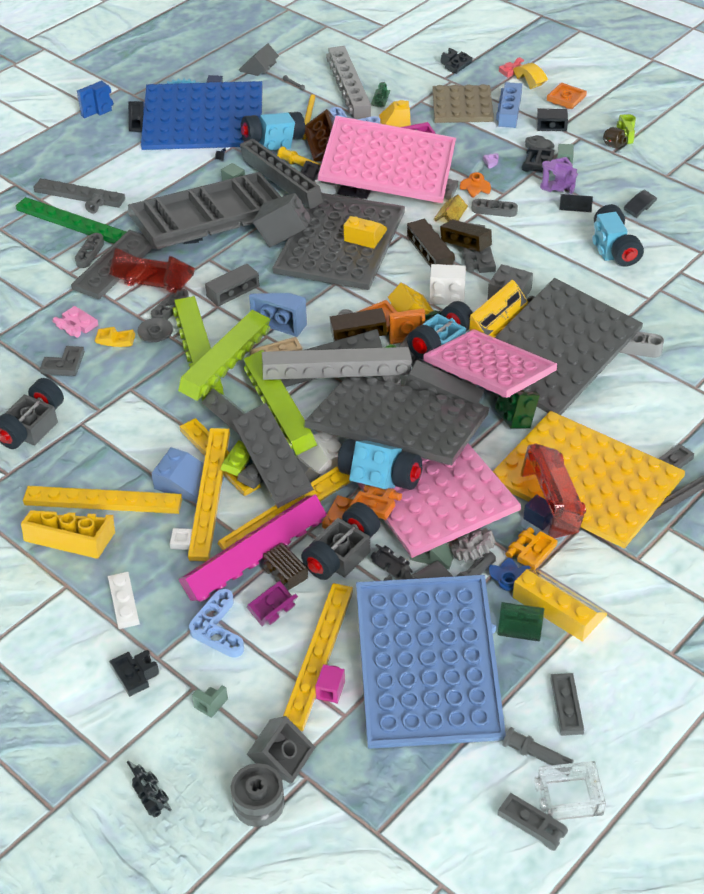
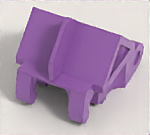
[540,157,578,194]

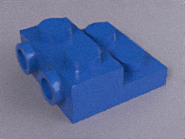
[77,80,114,118]

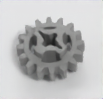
[450,528,496,562]

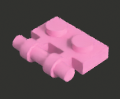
[53,306,98,338]

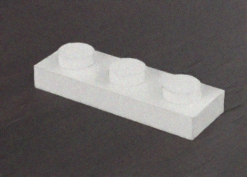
[108,572,140,629]

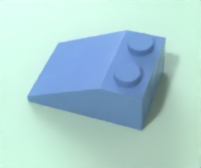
[249,293,307,337]
[151,447,224,503]

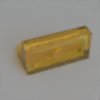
[434,195,468,222]

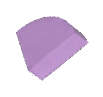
[483,153,499,169]

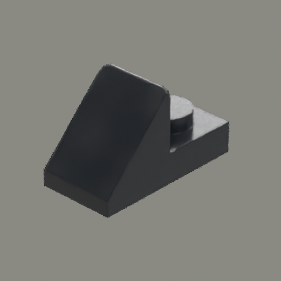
[128,101,144,132]

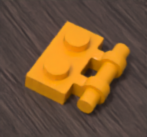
[505,527,558,570]

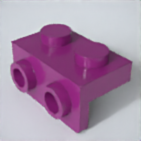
[247,581,298,627]

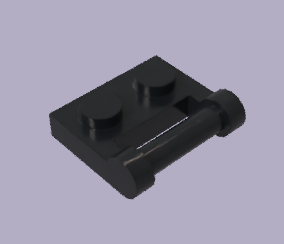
[522,147,555,172]

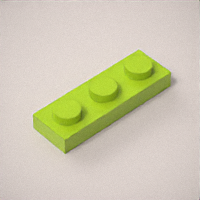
[220,440,251,476]

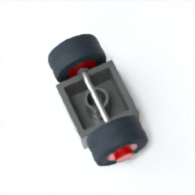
[0,378,64,449]
[301,502,380,580]

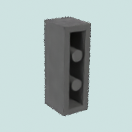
[205,263,260,307]

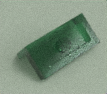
[497,602,544,642]

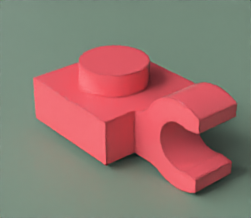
[499,57,524,78]

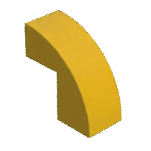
[513,63,548,89]

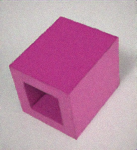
[315,664,345,704]

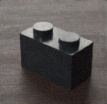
[536,108,568,131]

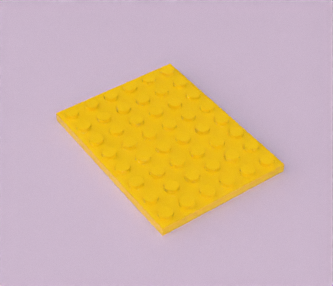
[493,411,685,549]

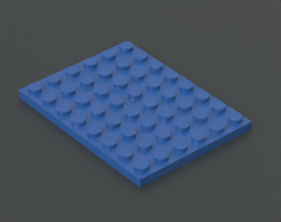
[141,81,263,150]

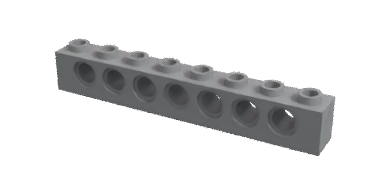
[326,46,371,119]

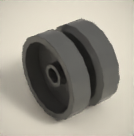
[230,763,285,827]

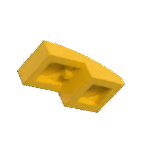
[95,327,136,347]

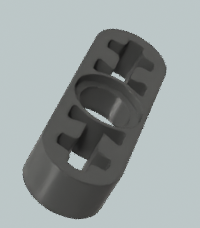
[471,199,518,217]
[75,233,104,268]
[151,289,189,320]

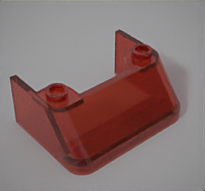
[109,248,195,293]
[521,443,586,539]

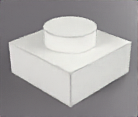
[170,528,192,550]

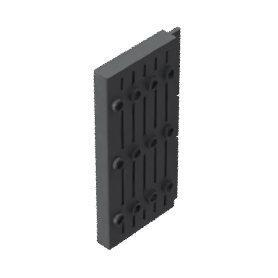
[128,172,281,249]

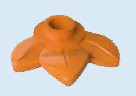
[460,172,491,198]

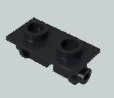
[559,194,593,212]
[370,544,413,579]

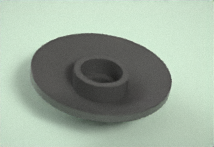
[138,318,173,342]

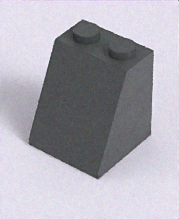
[253,193,311,248]

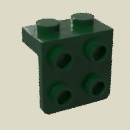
[495,391,540,429]

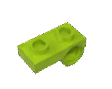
[617,114,636,144]

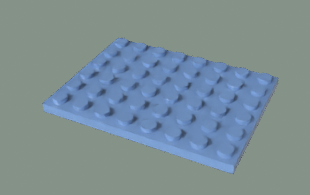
[356,575,506,749]

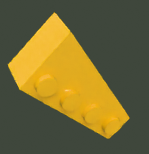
[21,510,115,559]

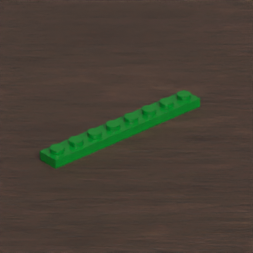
[16,197,127,244]

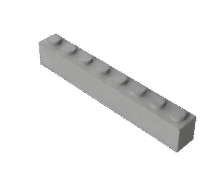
[262,347,412,380]

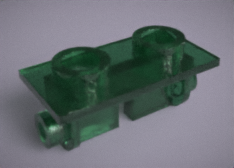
[371,82,391,107]

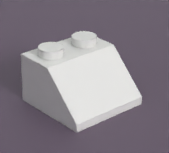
[297,432,341,479]

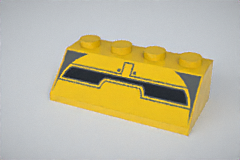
[469,280,528,338]
[513,569,607,642]

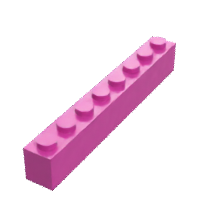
[178,494,327,602]

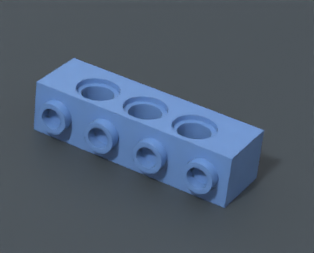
[496,82,522,128]

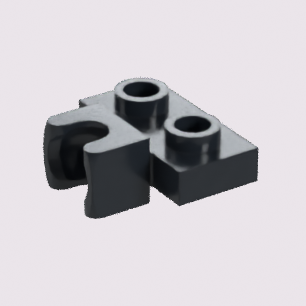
[440,48,473,74]
[109,650,159,697]

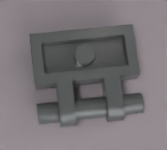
[462,246,496,273]

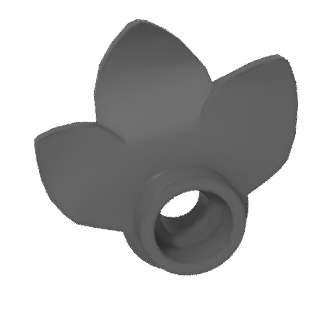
[525,135,554,149]

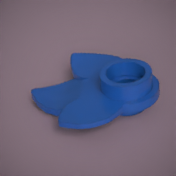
[489,558,531,591]

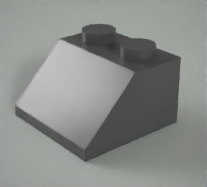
[239,43,279,76]
[247,716,315,783]

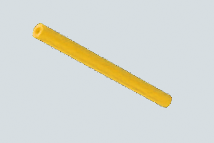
[302,94,315,139]

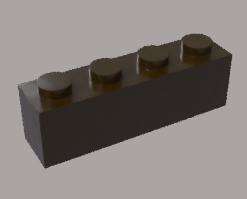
[407,218,455,267]

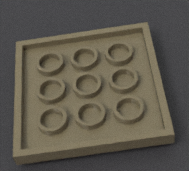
[433,84,494,123]

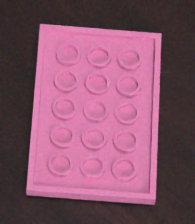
[424,329,557,398]

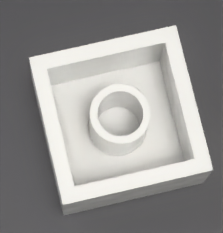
[430,264,466,305]

